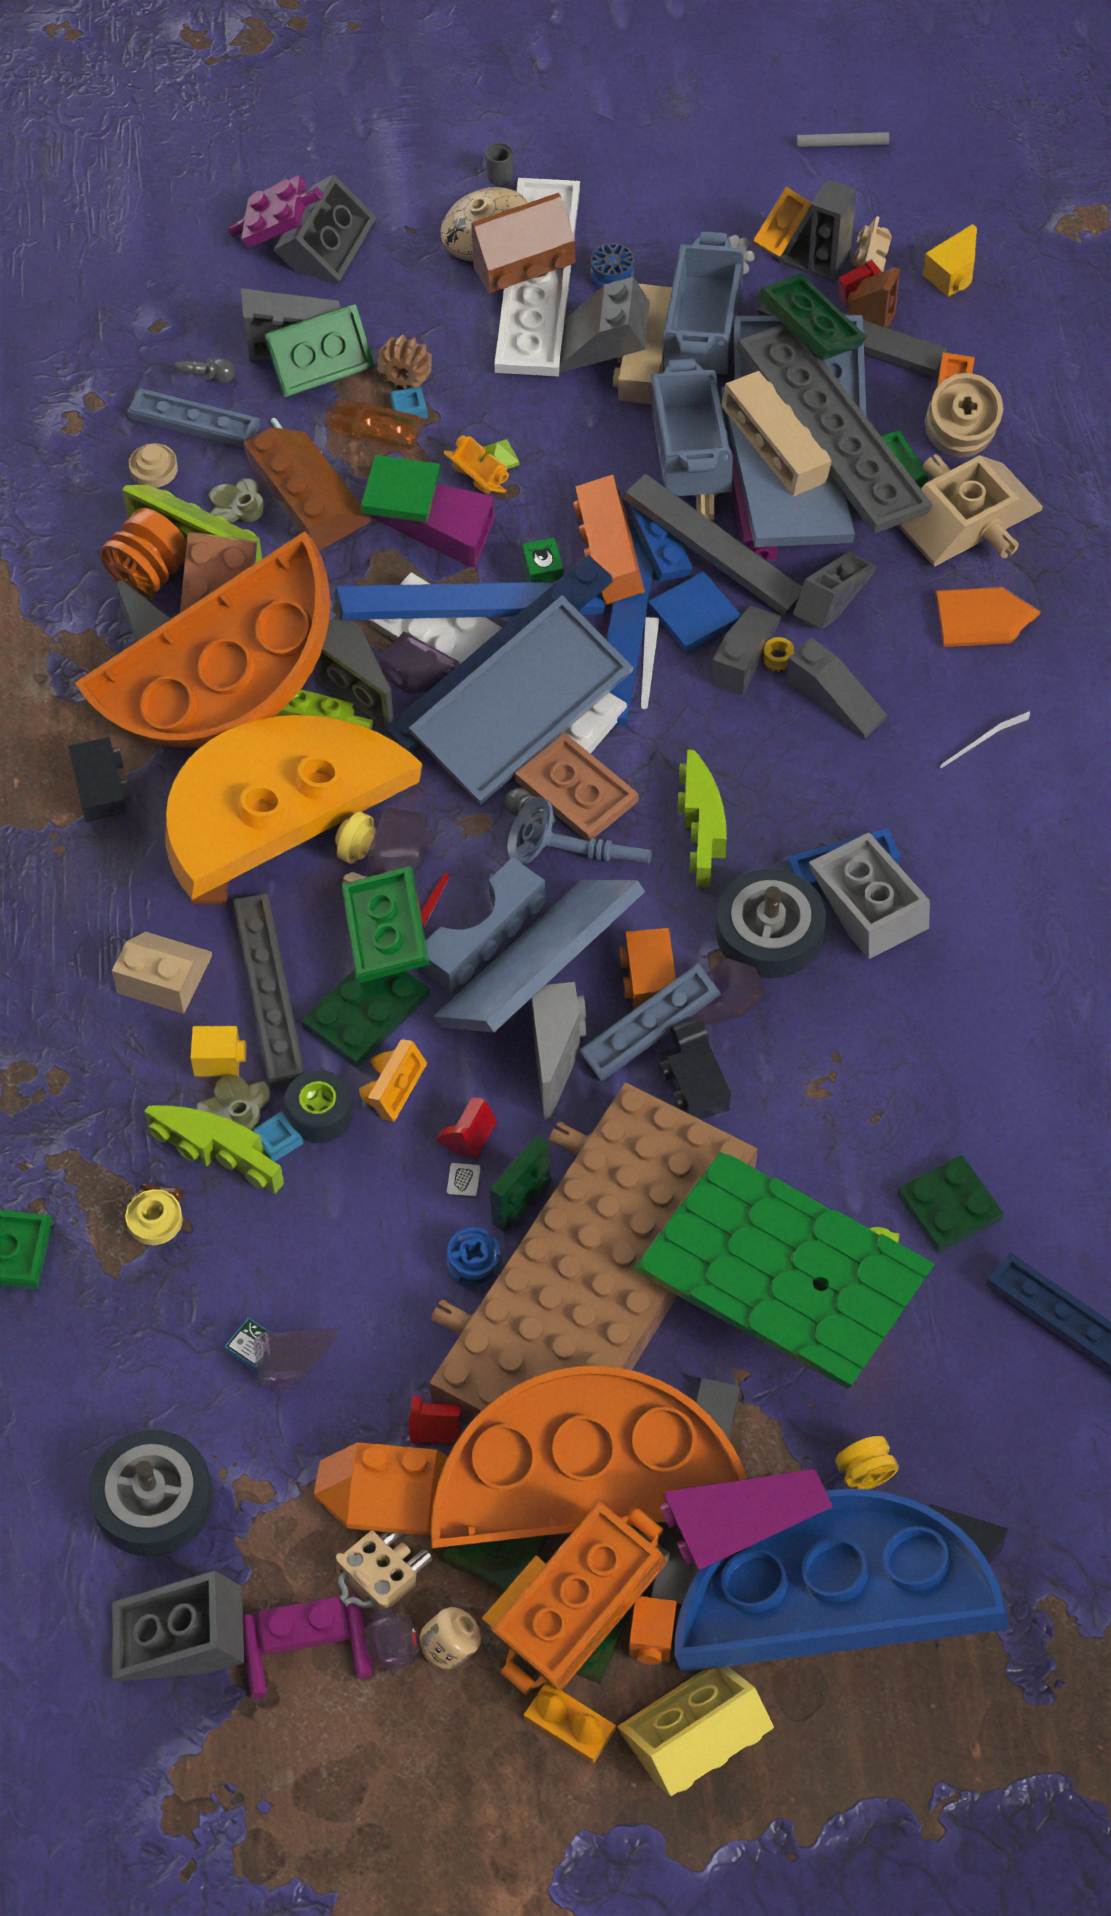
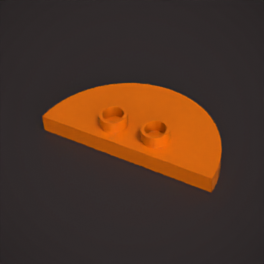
[75,531,330,748]
[430,1366,747,1548]

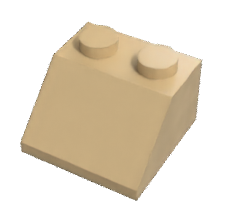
[112,932,212,1014]

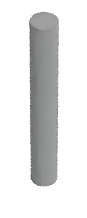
[797,132,889,148]

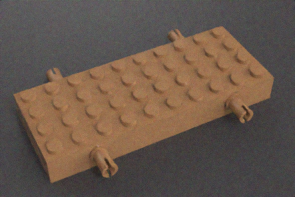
[429,1082,758,1422]

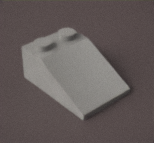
[809,832,930,959]
[531,982,586,1120]

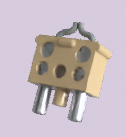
[336,1531,432,1618]

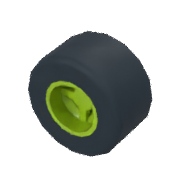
[285,1070,353,1143]

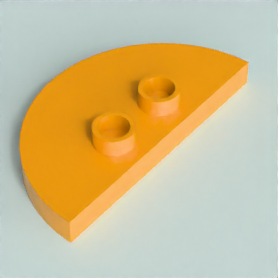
[165,715,422,900]

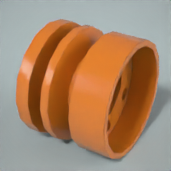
[99,508,187,599]

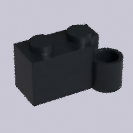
[68,737,131,822]
[657,1017,731,1120]

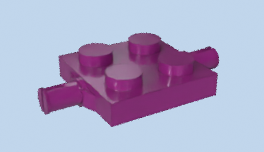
[227,175,323,248]

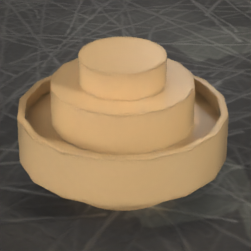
[129,443,178,487]

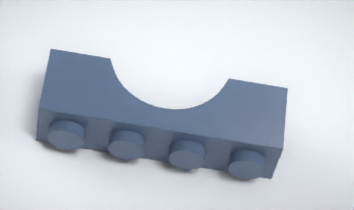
[418,857,546,993]

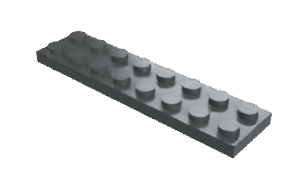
[737,325,932,534]

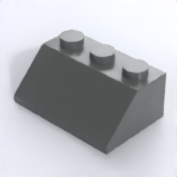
[273,174,377,283]

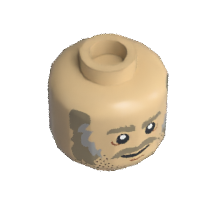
[420,1607,481,1670]

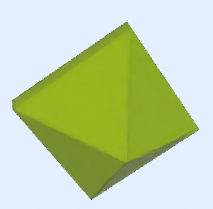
[481,439,519,469]

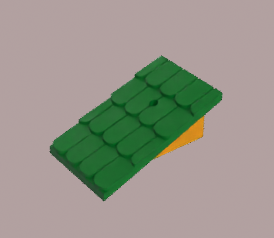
[632,1151,935,1389]

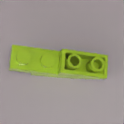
[678,750,727,888]
[144,1106,284,1194]

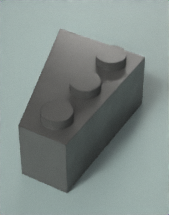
[778,179,856,283]
[240,288,340,361]

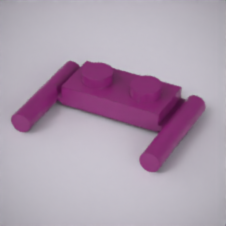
[243,1595,373,1699]

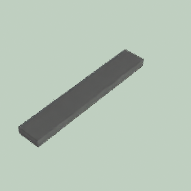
[758,303,948,378]
[624,473,802,616]
[232,893,305,1089]
[651,1378,740,1609]

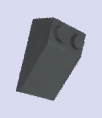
[559,276,650,373]
[313,614,394,731]
[112,1571,244,1682]

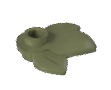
[208,478,264,524]
[197,1075,270,1130]

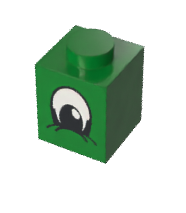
[522,538,564,582]

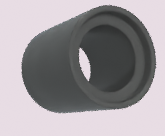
[485,142,514,185]

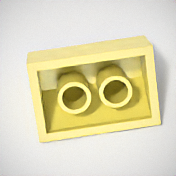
[617,1666,774,1796]

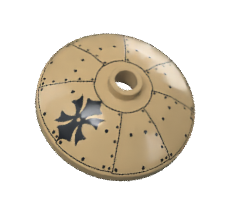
[440,187,528,261]

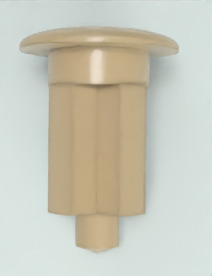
[693,493,719,521]

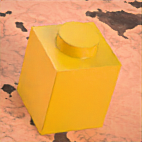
[190,1026,246,1077]

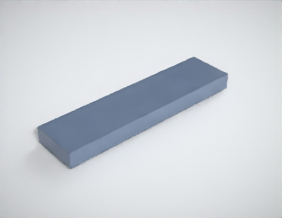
[127,388,261,448]
[579,963,721,1081]

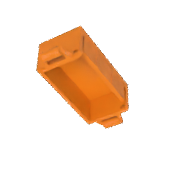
[491,1501,667,1695]

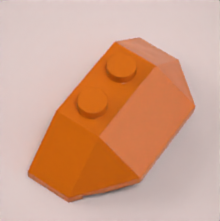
[314,1442,448,1536]

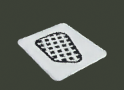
[447,1163,480,1196]

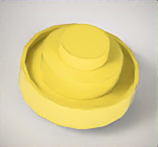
[335,811,378,864]
[125,1189,183,1245]

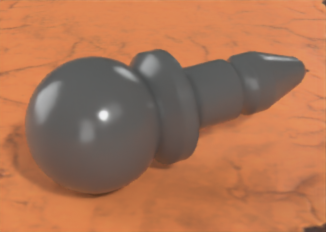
[174,358,235,383]
[505,788,555,823]

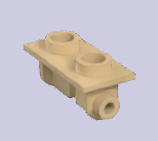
[851,216,892,272]

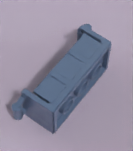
[663,231,744,375]
[651,358,733,496]

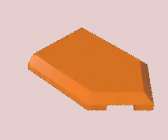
[935,587,1041,647]

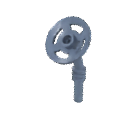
[507,797,652,865]

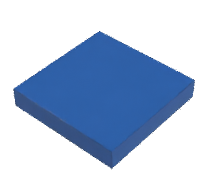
[648,572,742,653]

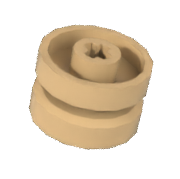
[924,373,1003,458]

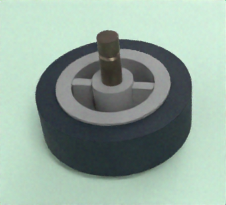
[716,869,826,978]
[89,1430,213,1557]

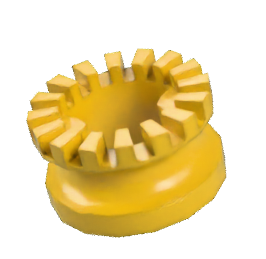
[763,637,794,672]

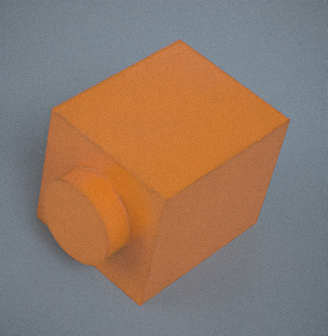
[629,1596,676,1665]

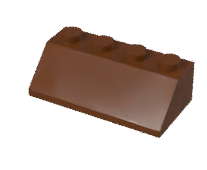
[243,427,372,551]

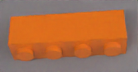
[573,475,645,604]

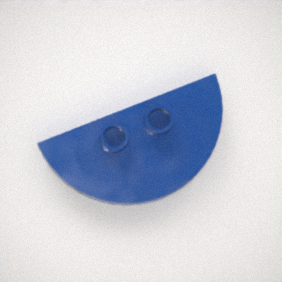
[675,1489,1009,1672]

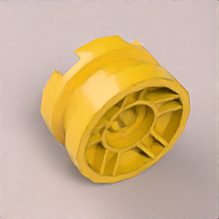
[835,1436,899,1489]

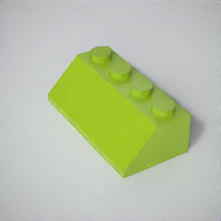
[122,484,262,564]

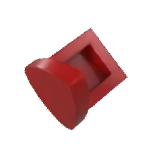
[839,259,881,306]
[435,1097,497,1159]
[409,1395,461,1444]

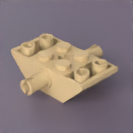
[897,455,1043,567]

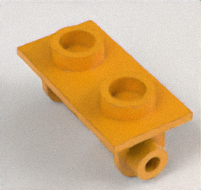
[444,435,509,494]

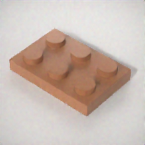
[180,532,257,613]
[515,733,639,841]

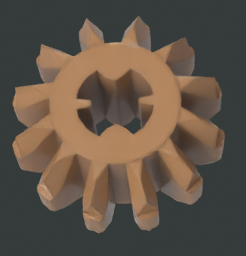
[377,334,432,389]

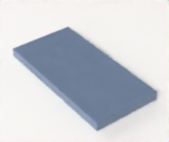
[721,386,855,547]
[409,595,633,805]
[433,880,645,1032]

